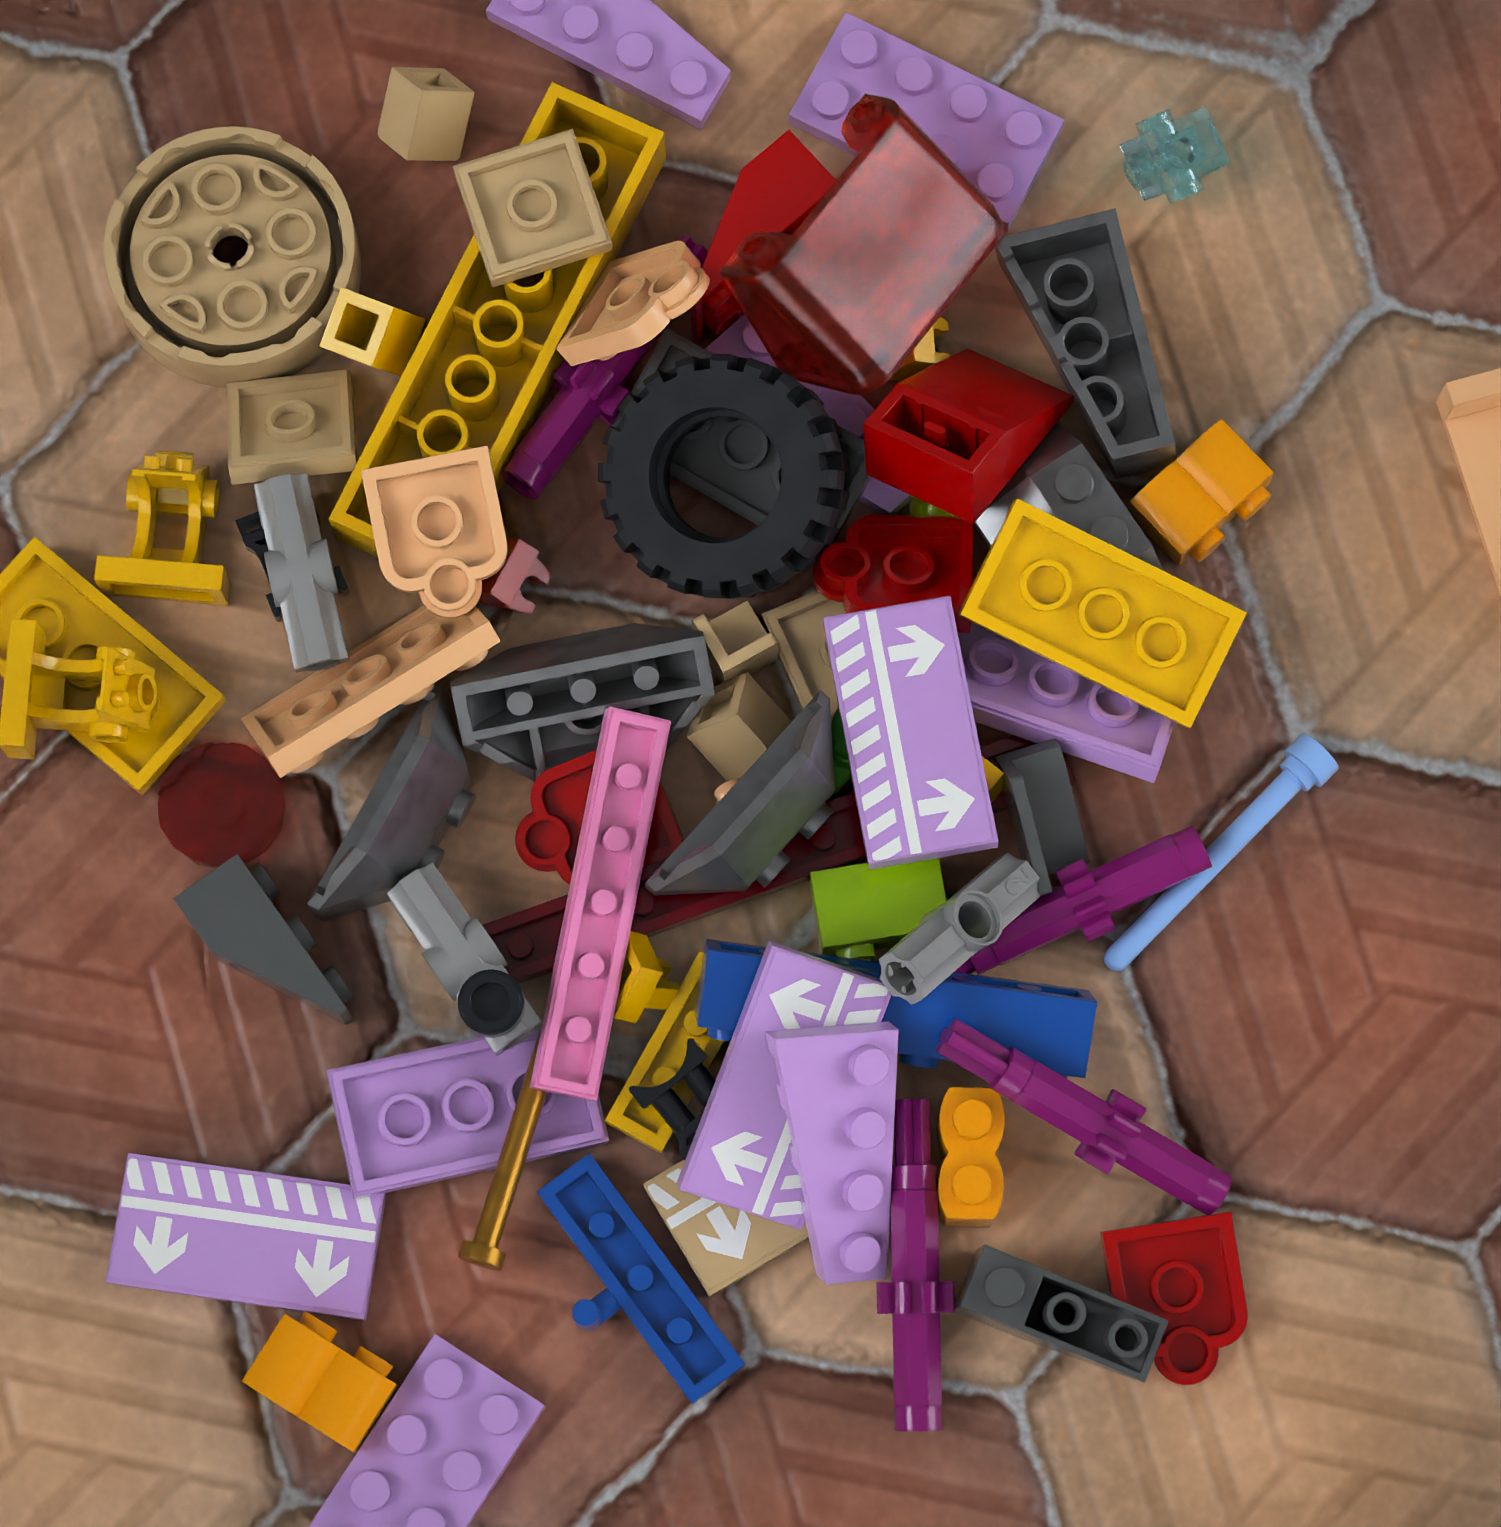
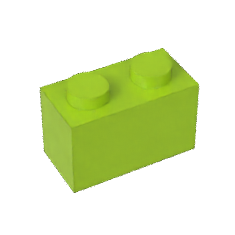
[809,858,946,960]

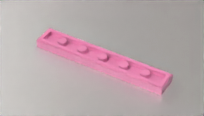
[530,706,671,1101]

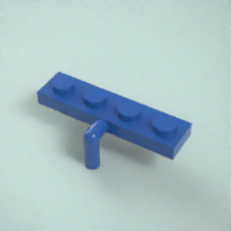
[537,1153,745,1405]

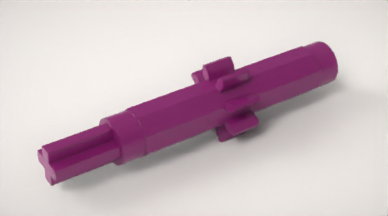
[500,236,708,500]
[954,825,1212,975]
[935,1018,1232,1215]
[876,1099,955,1431]

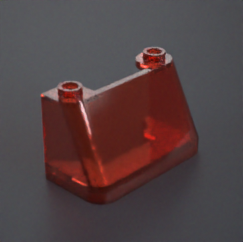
[719,94,1004,395]

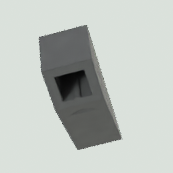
[173,854,354,1025]
[955,1244,1169,1383]

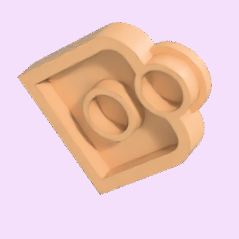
[556,241,710,366]
[361,445,508,618]

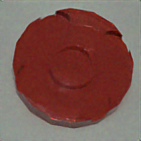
[157,742,286,869]

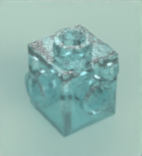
[1119,106,1230,204]

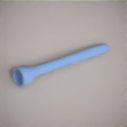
[1104,733,1339,971]

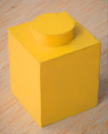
[319,287,426,376]

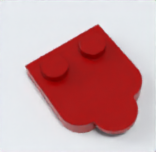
[813,514,973,633]
[515,749,685,885]
[1100,1212,1248,1385]

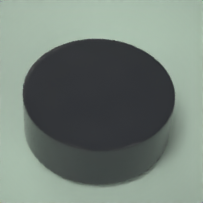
[458,969,525,1038]

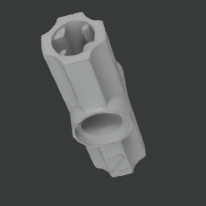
[254,473,349,673]
[878,852,1040,1005]
[387,863,542,1056]

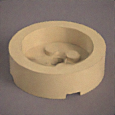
[103,126,361,388]

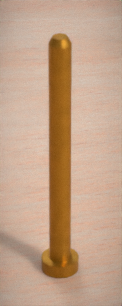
[457,1021,547,1271]

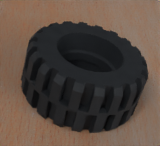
[598,353,850,599]

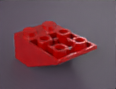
[690,130,839,342]
[863,348,1074,524]

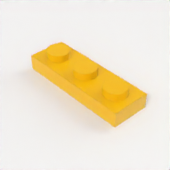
[605,951,724,1154]

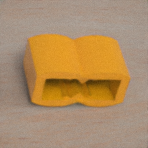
[1128,419,1274,566]
[936,1087,1005,1227]
[241,1311,398,1453]

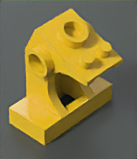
[94,451,231,606]
[0,619,157,760]

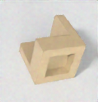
[378,67,475,161]
[692,600,779,684]
[686,672,791,781]

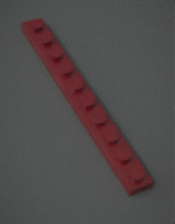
[482,735,1074,984]

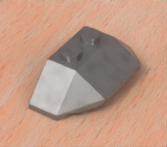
[974,423,1163,570]
[450,623,715,782]
[307,683,476,921]
[645,690,835,896]

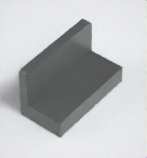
[994,739,1090,896]

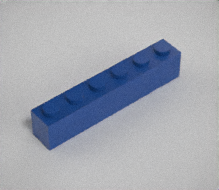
[695,939,1097,1078]

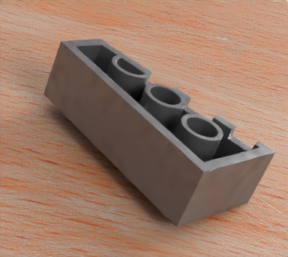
[993,208,1177,479]

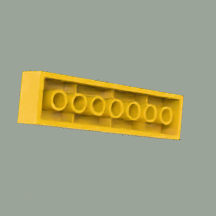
[329,82,666,558]

